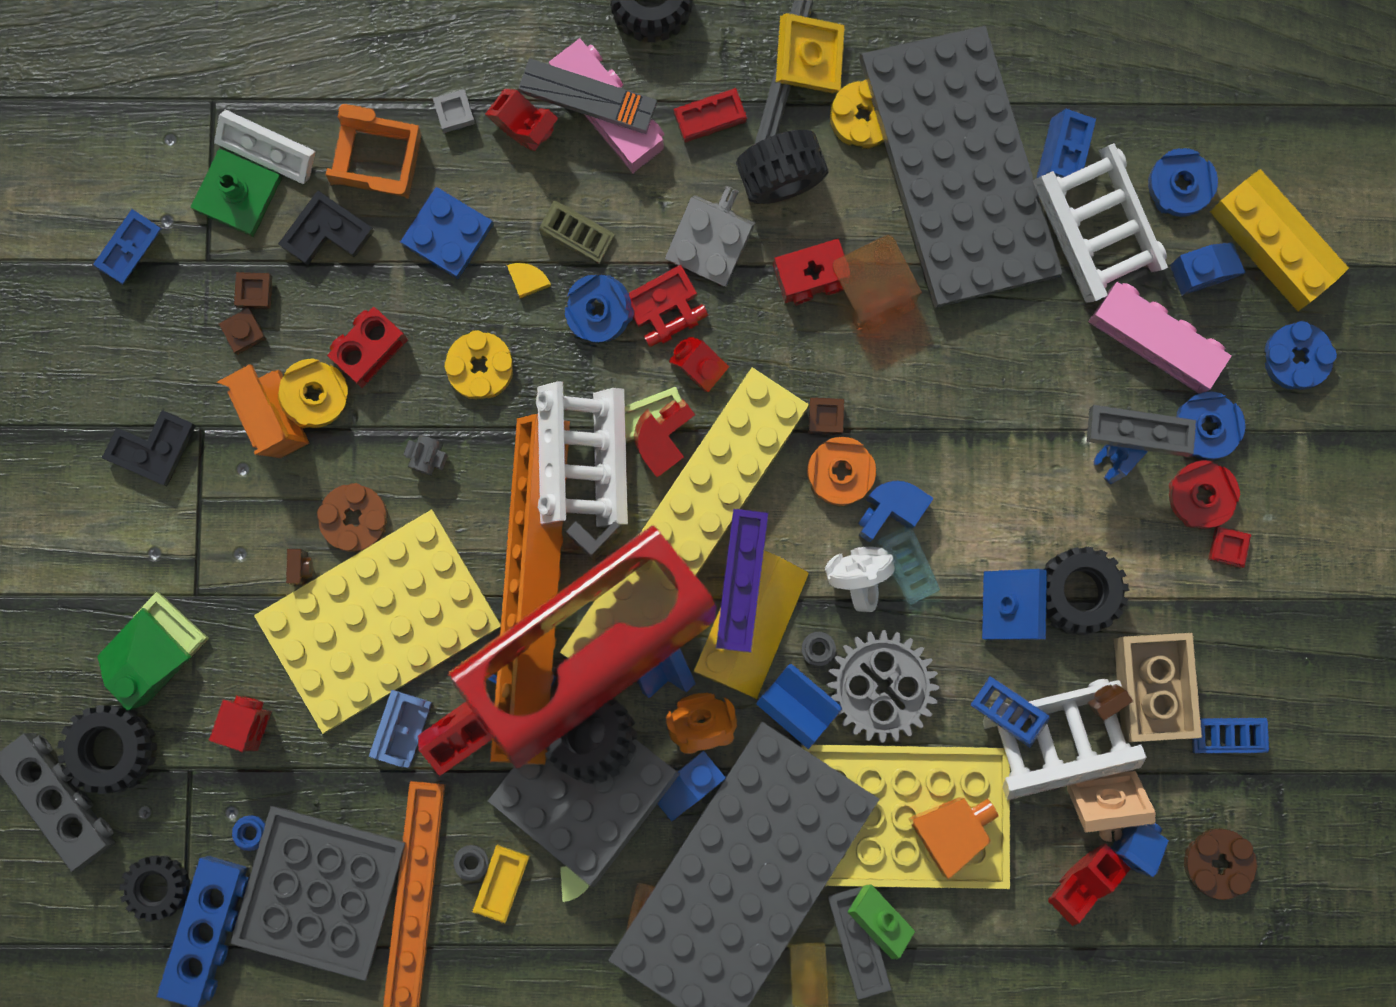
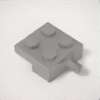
[665,186,756,286]

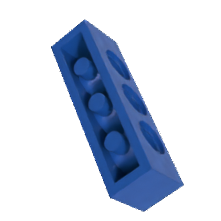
[157,856,249,1007]

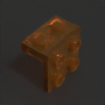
[832,235,922,330]

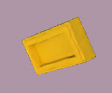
[472,844,530,924]

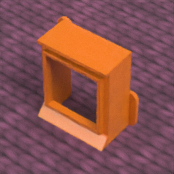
[326,104,422,199]
[217,364,309,458]

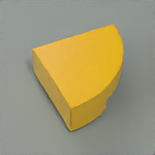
[507,263,551,298]

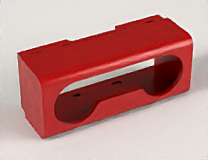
[448,525,716,769]

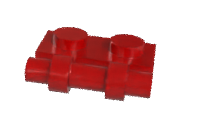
[628,265,708,348]

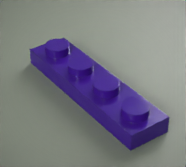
[716,509,768,653]

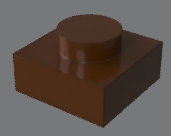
[234,272,272,309]
[218,308,267,355]
[808,398,844,435]
[286,549,313,586]
[1088,684,1133,721]

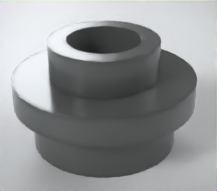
[801,632,836,666]
[454,845,489,881]

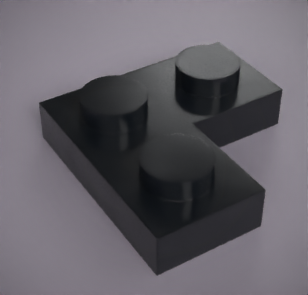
[278,191,374,266]
[102,410,196,487]

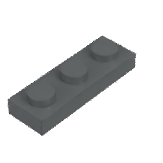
[1087,405,1196,457]
[827,886,891,1000]

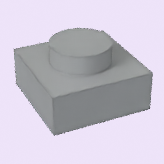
[433,89,475,133]

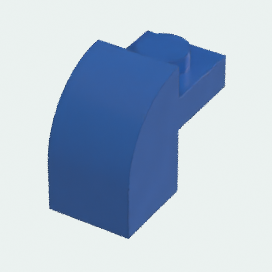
[858,481,934,543]

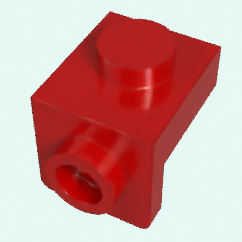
[669,337,729,392]

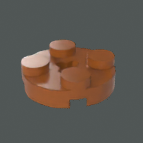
[317,483,388,552]

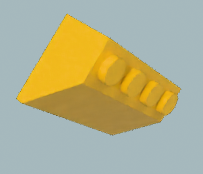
[1210,169,1349,311]
[694,550,809,699]

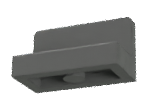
[566,521,622,561]

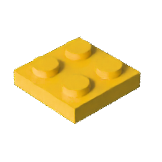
[776,13,845,93]

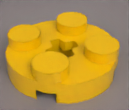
[830,80,884,148]
[444,330,513,400]
[278,359,348,428]

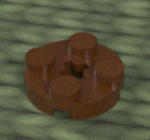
[1184,828,1257,900]

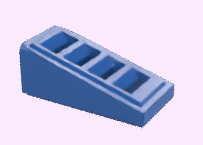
[971,676,1050,747]
[1192,718,1269,753]

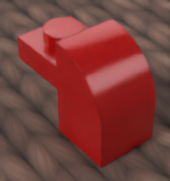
[485,89,558,151]
[634,399,695,477]
[1048,843,1131,926]

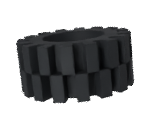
[119,855,190,921]

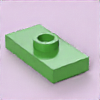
[848,884,915,959]

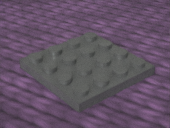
[488,718,680,887]
[230,806,406,981]

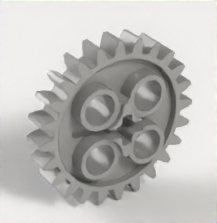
[826,630,939,743]

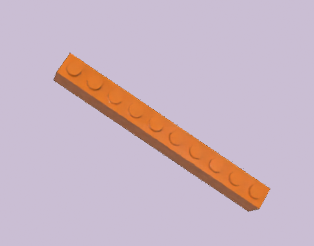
[490,414,570,765]

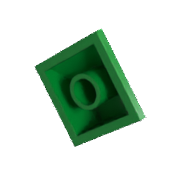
[97,608,191,711]

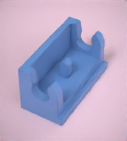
[369,690,432,768]

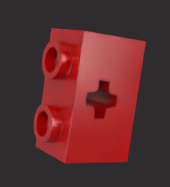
[773,238,851,305]
[418,702,492,776]

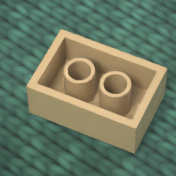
[1114,633,1202,742]

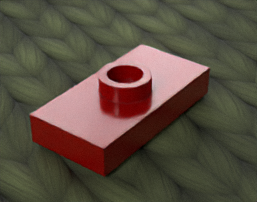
[673,88,747,143]

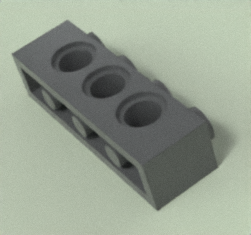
[0,733,116,872]

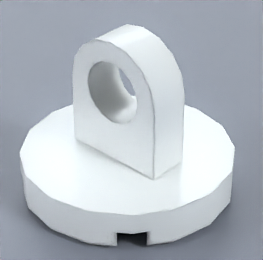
[825,547,895,612]

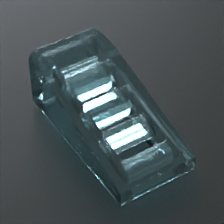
[877,527,941,605]

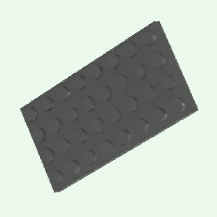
[859,25,1063,308]
[608,722,879,1007]

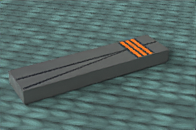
[518,58,657,134]

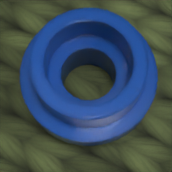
[232,815,266,851]

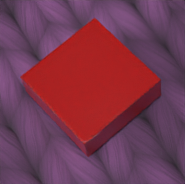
[1208,526,1251,568]

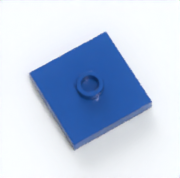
[982,569,1047,640]

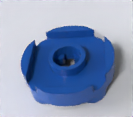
[1148,148,1218,217]
[565,275,634,342]
[1264,321,1337,390]
[1176,392,1245,460]

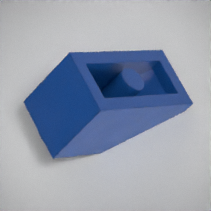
[1170,242,1245,296]
[658,751,725,821]
[1111,823,1169,877]

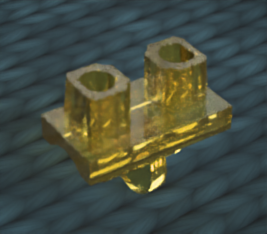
[789,942,829,1007]

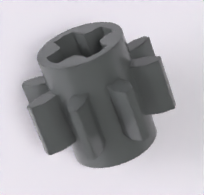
[403,435,448,476]

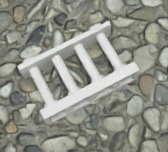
[1032,143,1168,303]
[536,381,628,528]
[983,679,1146,800]

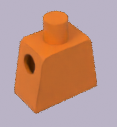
[908,797,999,879]

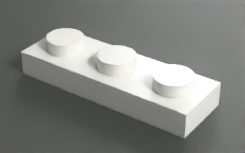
[214,110,316,184]

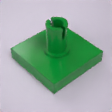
[190,148,282,237]

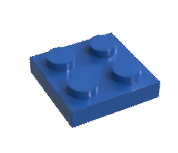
[400,187,494,279]

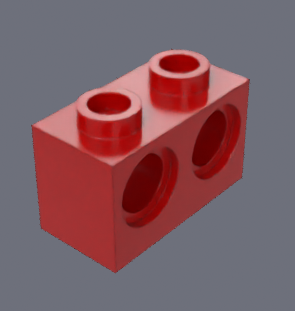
[327,306,408,388]
[209,695,272,752]

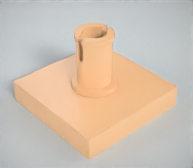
[1067,771,1155,842]

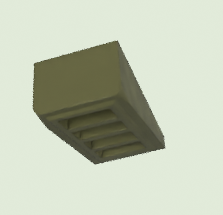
[539,200,615,264]

